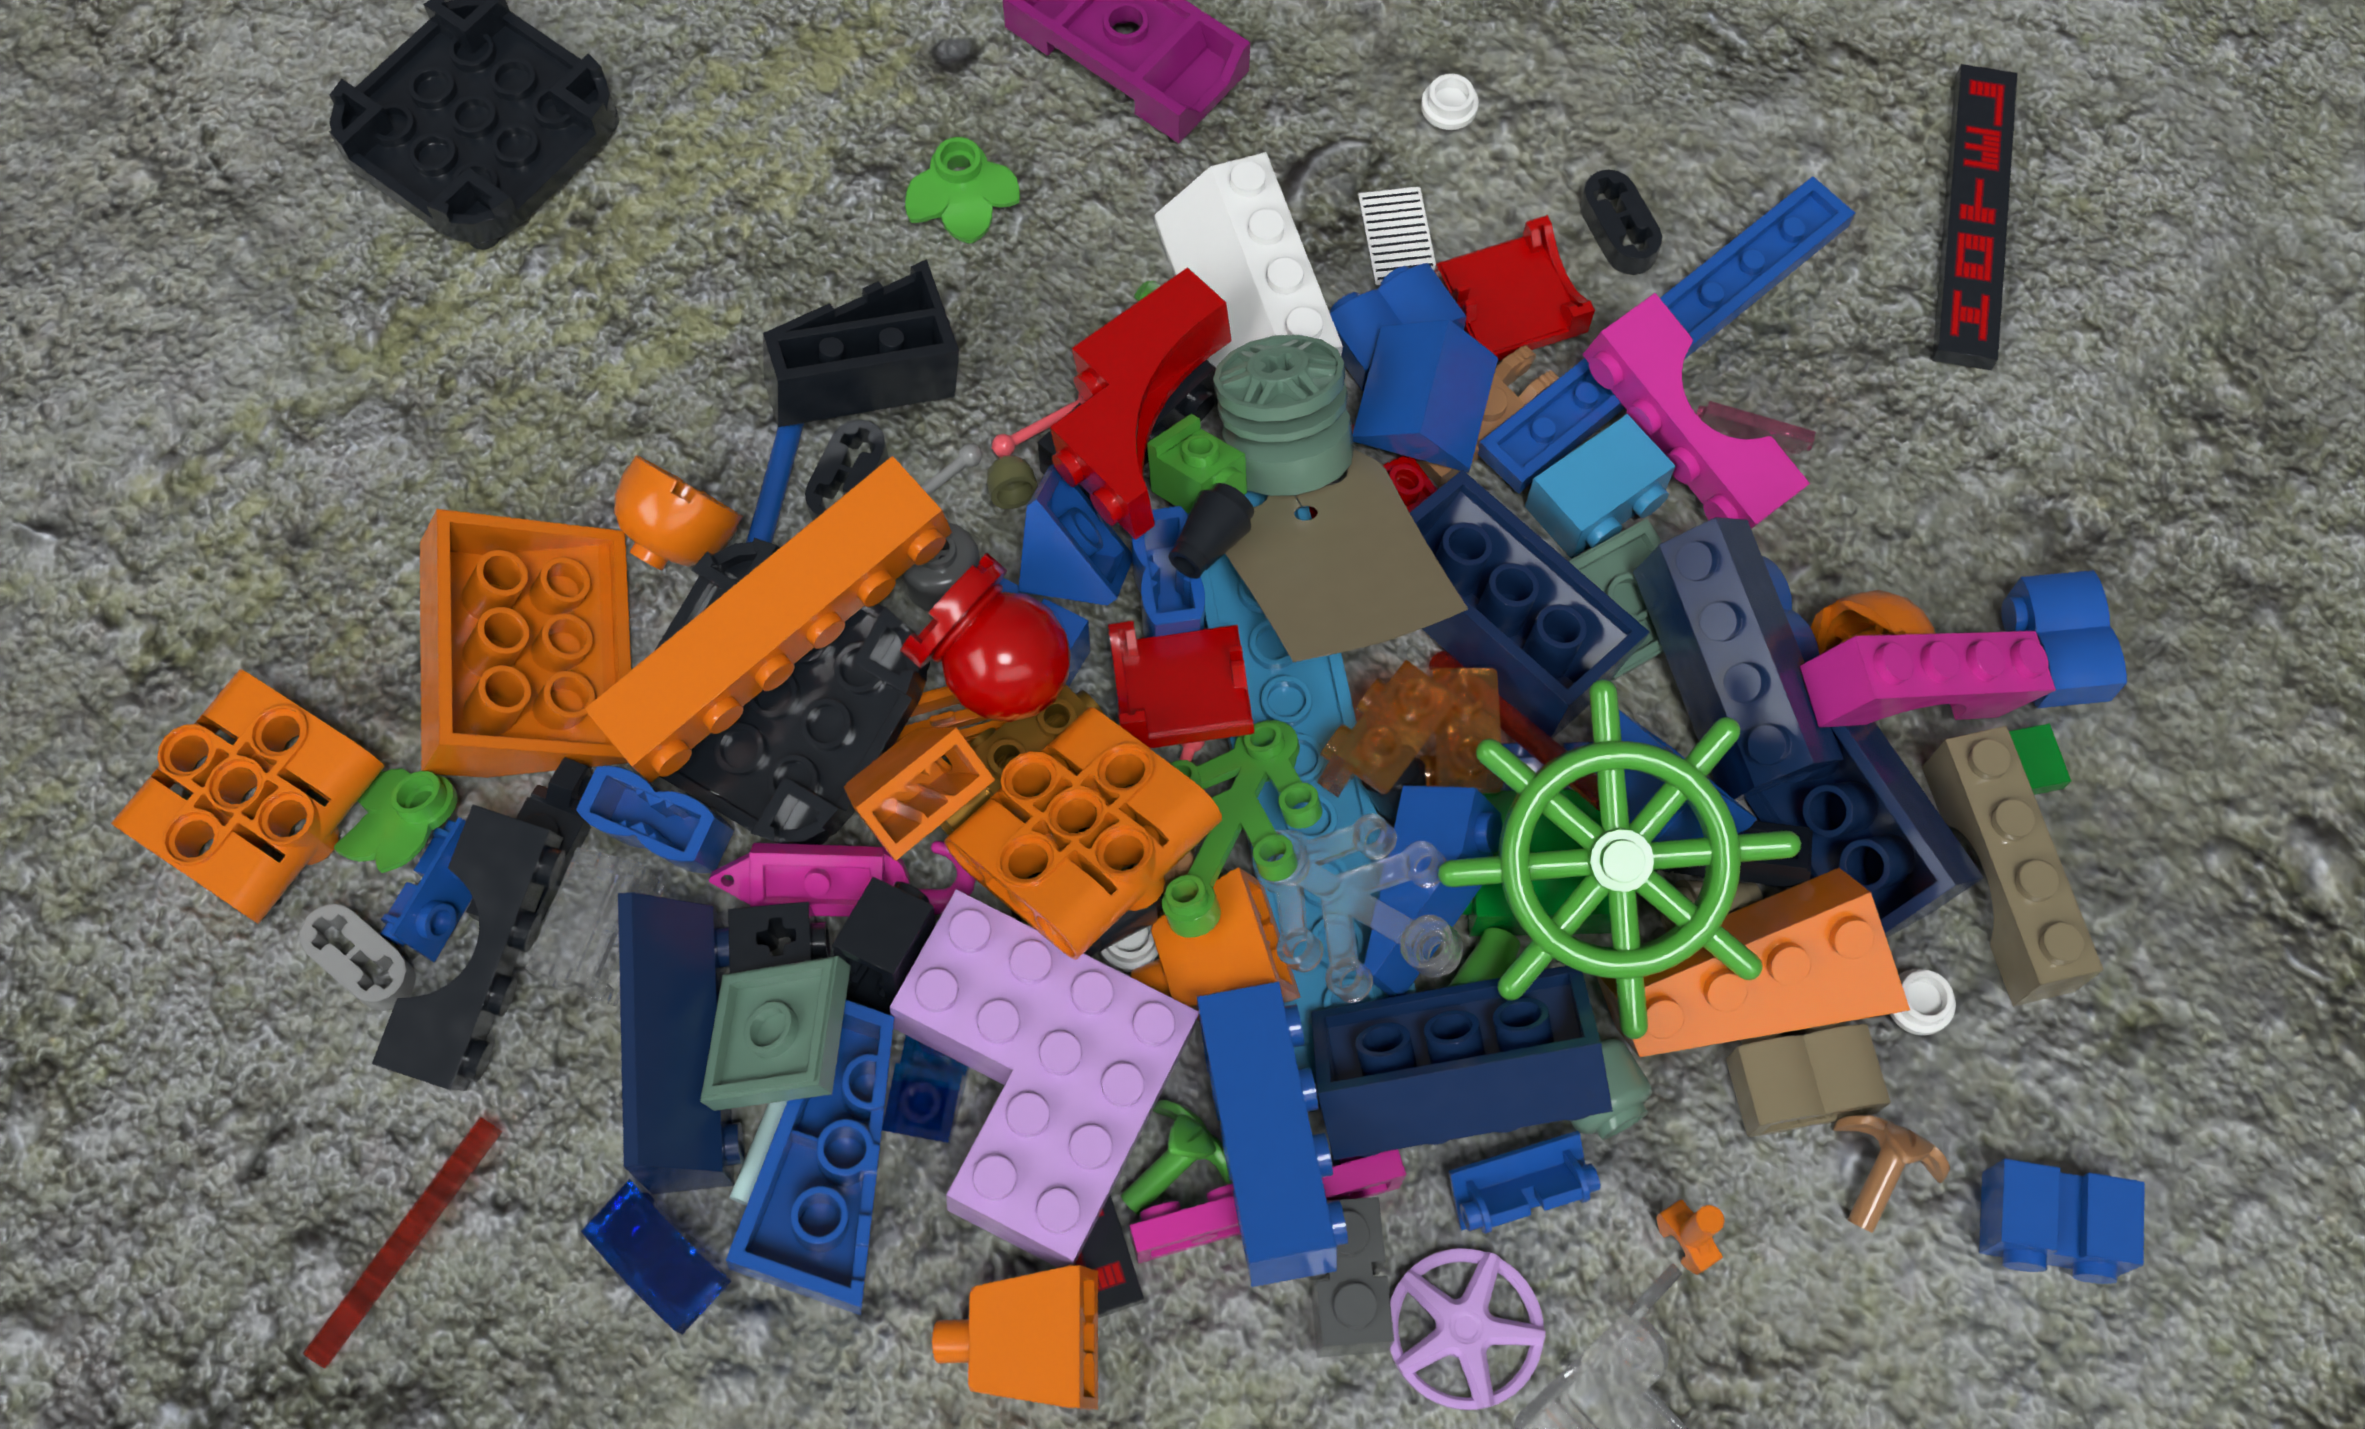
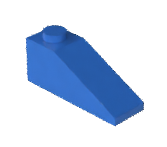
[1362,786,1503,997]

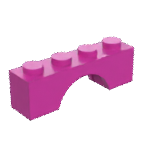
[1582,293,1810,529]
[1800,631,2056,728]

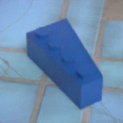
[1197,982,1348,1287]
[726,1000,894,1316]

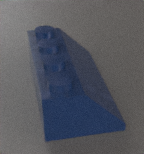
[1410,470,1650,742]
[1633,517,1843,802]
[1746,722,1984,938]
[618,892,745,1195]
[1311,965,1613,1160]

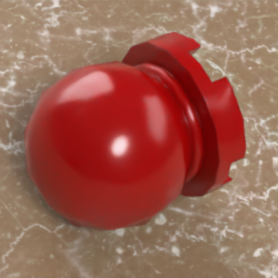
[900,553,1071,722]

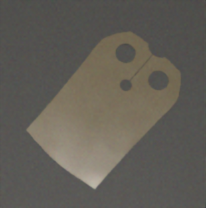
[1225,450,1468,662]

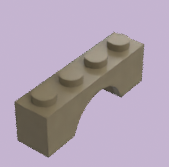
[1922,726,2104,1007]

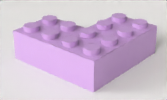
[890,890,1199,1268]

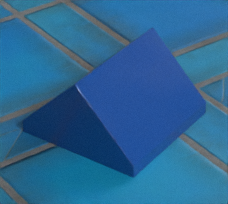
[1352,319,1498,473]
[1018,464,1132,606]

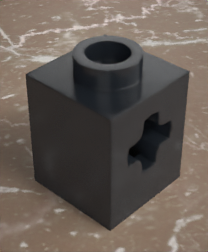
[728,901,830,974]

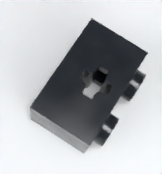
[832,877,936,1015]

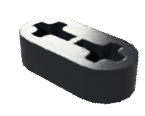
[1580,169,1662,275]
[805,419,889,520]

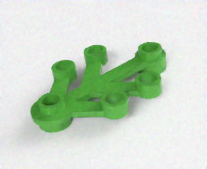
[1162,720,1323,938]

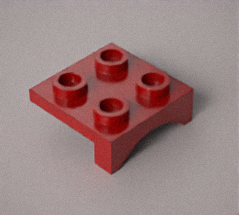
[1434,215,1595,361]
[1108,621,1255,749]

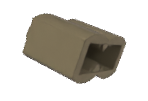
[1726,1022,1891,1137]

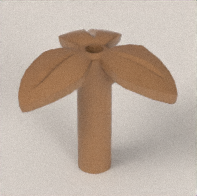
[1833,1115,1950,1233]

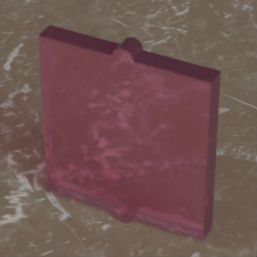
[1696,401,1816,454]

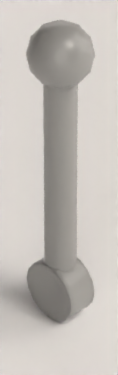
[921,443,982,495]

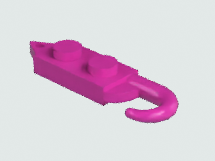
[709,841,976,917]

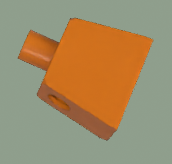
[844,726,995,861]
[1131,868,1301,1021]
[932,1265,1098,1410]

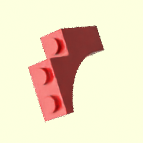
[1050,267,1232,540]

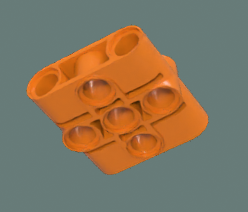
[111,669,385,924]
[944,707,1222,960]

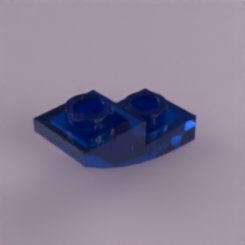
[882,1035,970,1143]
[581,1179,731,1335]

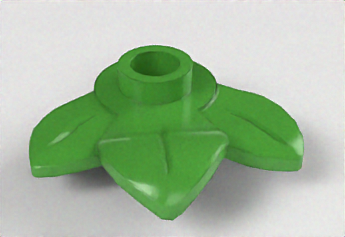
[905,137,1020,243]
[334,768,458,873]

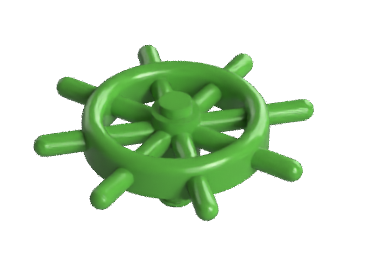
[1438,679,1801,1039]

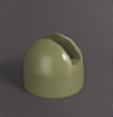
[987,455,1038,509]

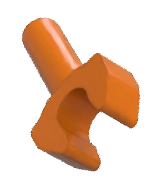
[1656,1199,1724,1275]

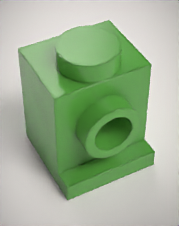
[1147,414,1247,514]

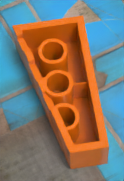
[1597,868,1910,1057]

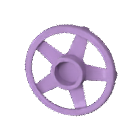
[1389,1248,1545,1410]

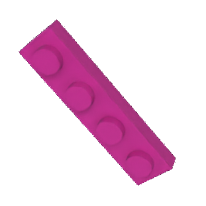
[1130,1149,1406,1264]

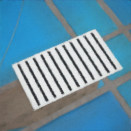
[1358,186,1436,285]

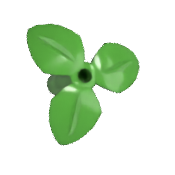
[1120,1100,1233,1215]

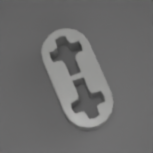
[299,904,416,1011]

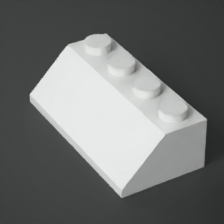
[1154,152,1343,367]

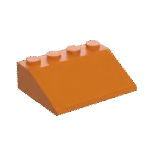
[420,509,631,778]

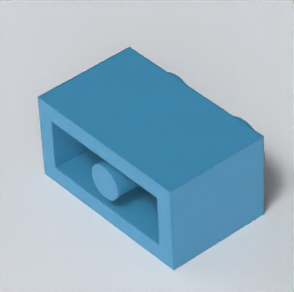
[1525,414,1676,559]

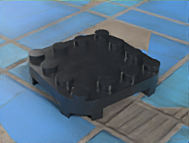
[329,0,619,250]
[654,538,930,845]

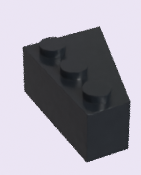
[763,259,959,427]

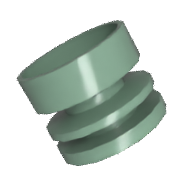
[1213,335,1354,496]

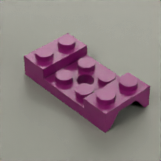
[1003,0,1251,144]

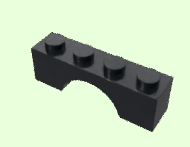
[372,804,565,1091]

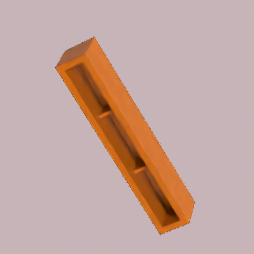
[584,456,952,783]

